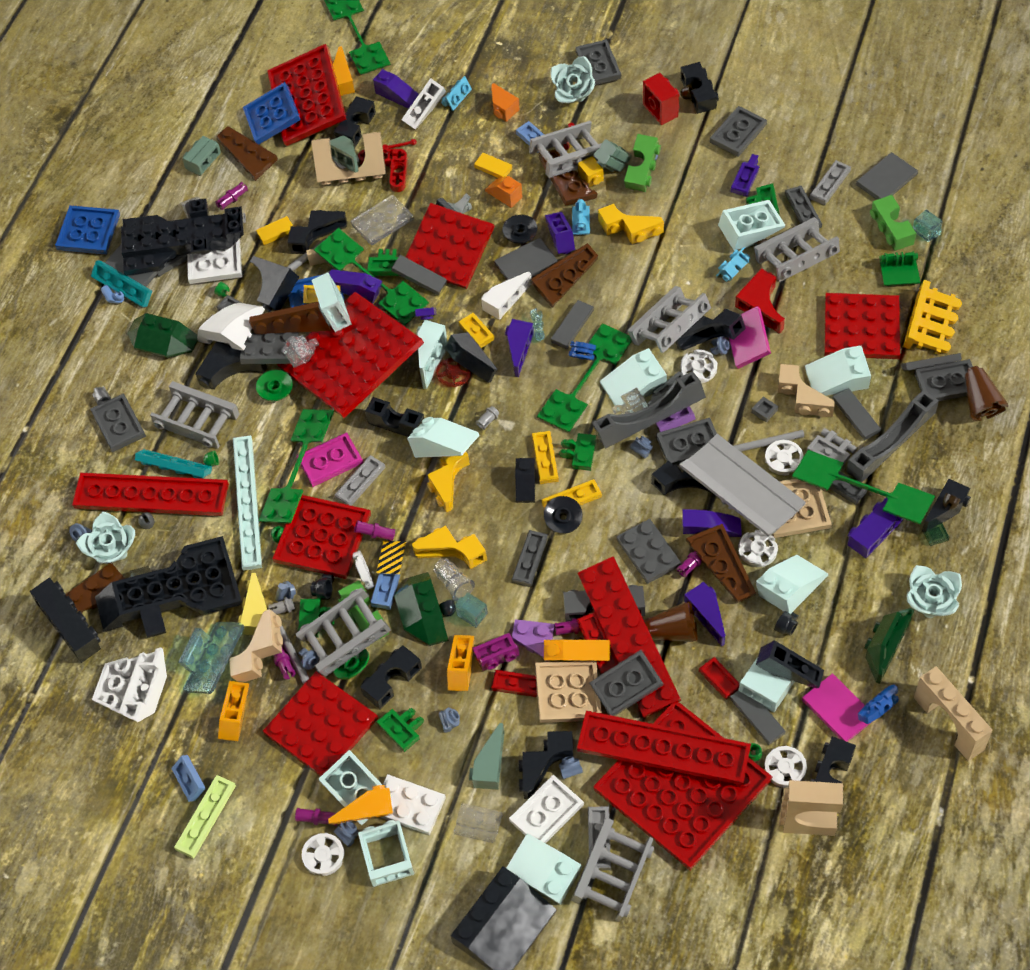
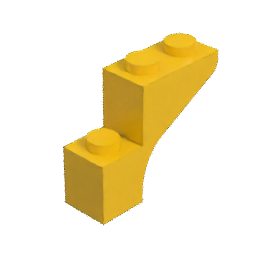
[598,204,664,244]
[427,451,470,512]
[412,526,487,569]

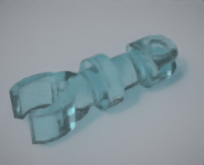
[530,308,545,341]

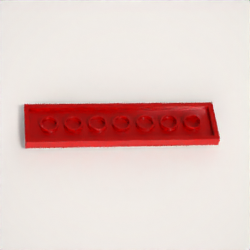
[72,472,229,516]
[578,556,681,718]
[577,710,751,785]

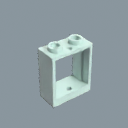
[312,273,352,332]
[358,820,414,887]

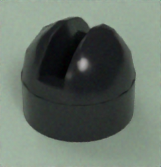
[439,600,456,616]

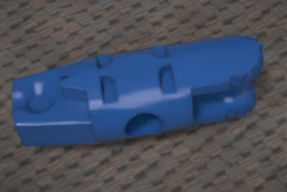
[858,685,899,724]

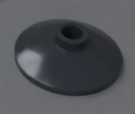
[502,215,538,243]
[544,496,583,534]

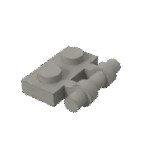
[807,428,857,467]

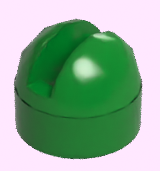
[214,282,230,297]
[203,451,219,467]
[271,526,284,543]
[749,743,762,761]

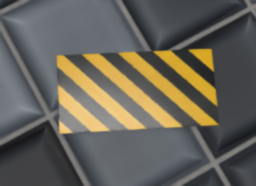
[376,541,406,574]

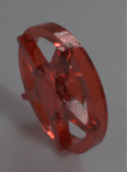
[436,358,471,387]

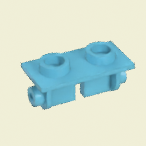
[441,76,472,111]
[572,199,590,235]
[716,247,750,281]

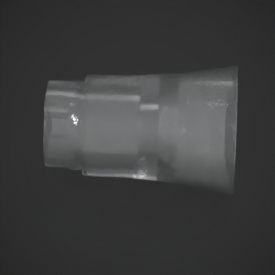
[433,558,475,601]

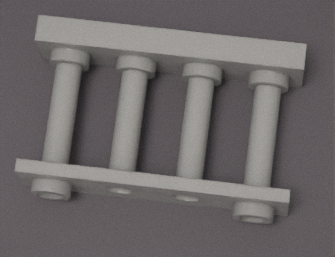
[529,121,602,178]
[754,217,840,282]
[627,286,711,353]
[150,381,240,449]
[296,588,391,676]
[571,817,654,922]

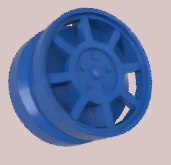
[568,341,596,360]

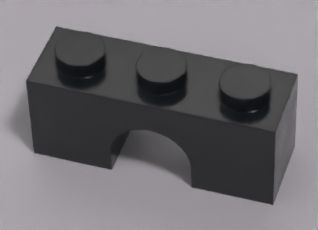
[680,62,719,114]
[334,96,376,149]
[365,397,425,437]
[360,645,422,709]
[810,736,856,783]

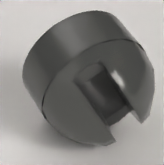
[138,512,155,529]

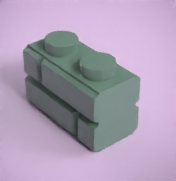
[182,136,221,176]
[594,139,632,172]

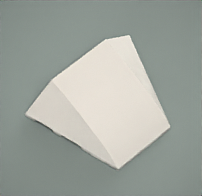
[197,303,265,351]
[92,648,167,722]

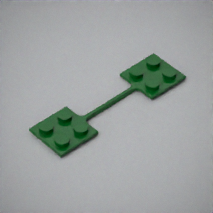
[324,0,391,75]
[314,228,429,325]
[537,323,632,432]
[258,409,334,523]
[792,450,935,525]

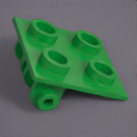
[879,251,921,286]

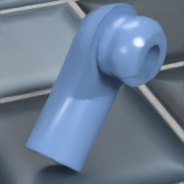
[101,285,124,304]

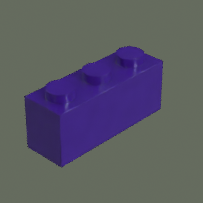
[847,498,903,558]

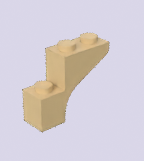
[778,364,834,417]
[229,609,283,683]

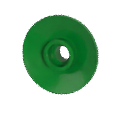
[256,370,293,401]
[334,649,369,680]

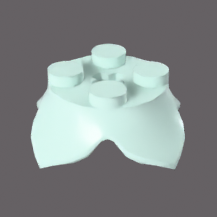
[551,56,595,103]
[76,512,135,564]
[906,565,962,618]

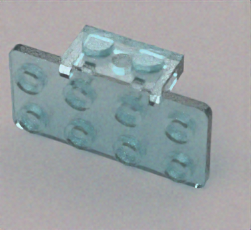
[178,622,245,694]

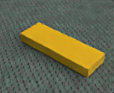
[532,431,559,484]
[541,479,602,509]

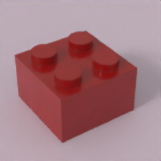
[643,73,680,125]

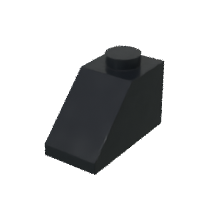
[515,458,536,503]

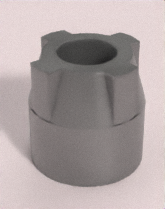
[92,386,111,405]

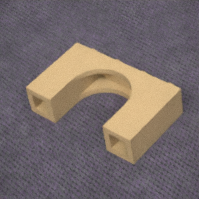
[311,132,386,185]
[914,666,993,761]
[779,780,843,836]

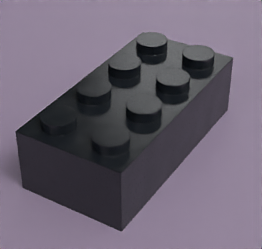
[30,577,101,663]

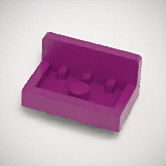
[472,633,519,671]

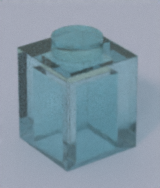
[913,209,943,242]
[456,592,488,628]

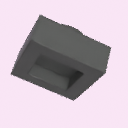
[751,397,778,423]

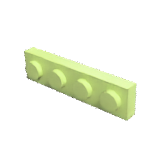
[174,775,236,859]

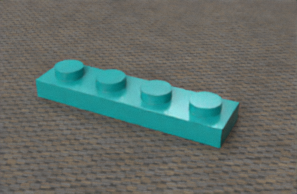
[91,260,152,307]
[135,449,212,478]

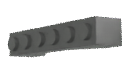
[592,371,706,449]
[846,390,939,483]

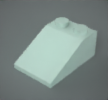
[718,200,785,251]
[416,320,448,389]
[805,346,871,396]
[600,348,667,410]
[407,417,480,458]
[756,555,828,614]
[319,750,392,825]
[507,833,582,905]

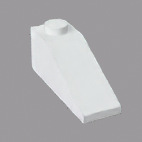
[402,78,446,130]
[481,272,531,320]

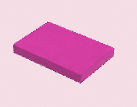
[729,306,771,369]
[296,432,363,487]
[802,673,872,742]

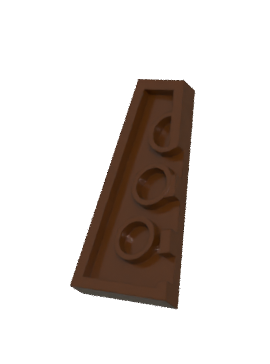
[216,126,278,181]
[539,149,598,206]
[531,243,598,308]
[249,301,331,334]
[686,524,756,603]
[66,562,125,614]

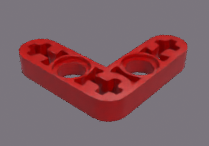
[358,149,408,192]

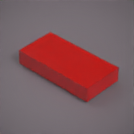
[699,657,740,700]

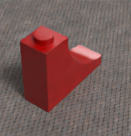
[735,268,785,334]

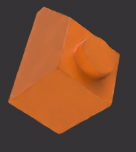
[491,83,520,122]
[485,176,523,208]

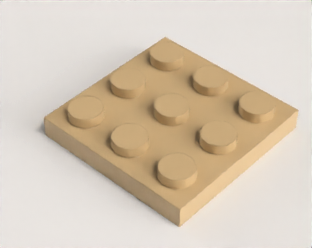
[772,479,832,538]
[535,661,602,723]

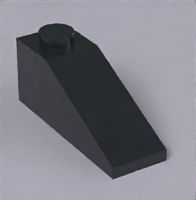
[445,332,497,383]
[922,479,971,533]
[755,640,824,688]

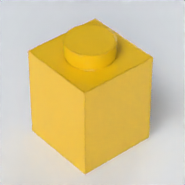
[578,156,604,188]

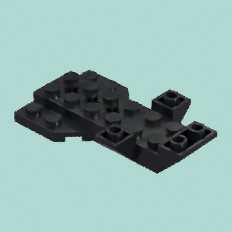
[121,198,244,276]
[95,536,242,638]

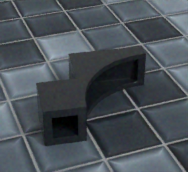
[651,461,719,498]

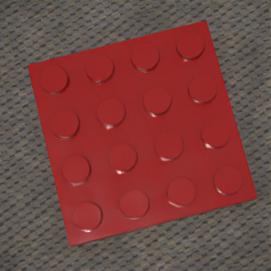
[405,203,495,289]
[824,293,900,360]
[272,495,371,579]
[263,671,378,776]

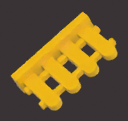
[903,280,962,355]

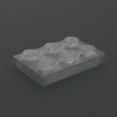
[351,195,414,246]

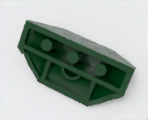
[127,313,198,358]
[394,572,449,646]
[864,608,914,684]

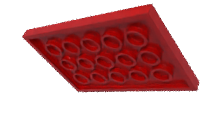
[267,44,346,146]

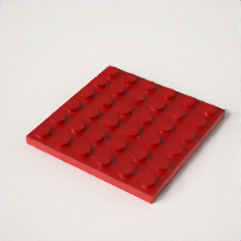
[277,292,424,418]
[593,701,773,871]

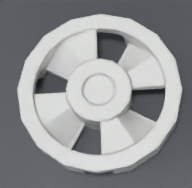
[680,349,718,383]
[765,440,804,476]
[738,530,778,567]
[353,550,374,589]
[764,746,807,788]
[302,833,344,876]

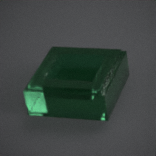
[923,522,950,546]

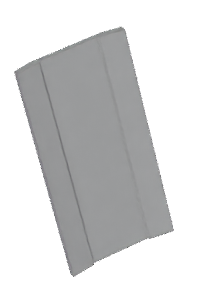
[679,434,806,537]

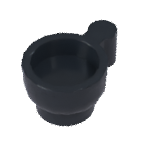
[311,574,335,600]
[774,611,799,636]

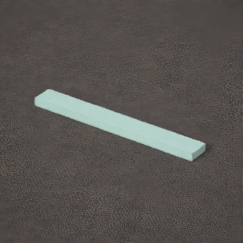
[233,435,262,571]

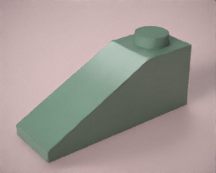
[330,136,359,173]
[469,723,505,790]

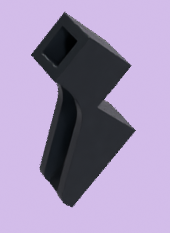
[288,210,348,254]
[675,308,746,351]
[519,731,573,799]

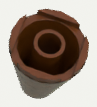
[965,366,1009,421]
[644,602,698,642]

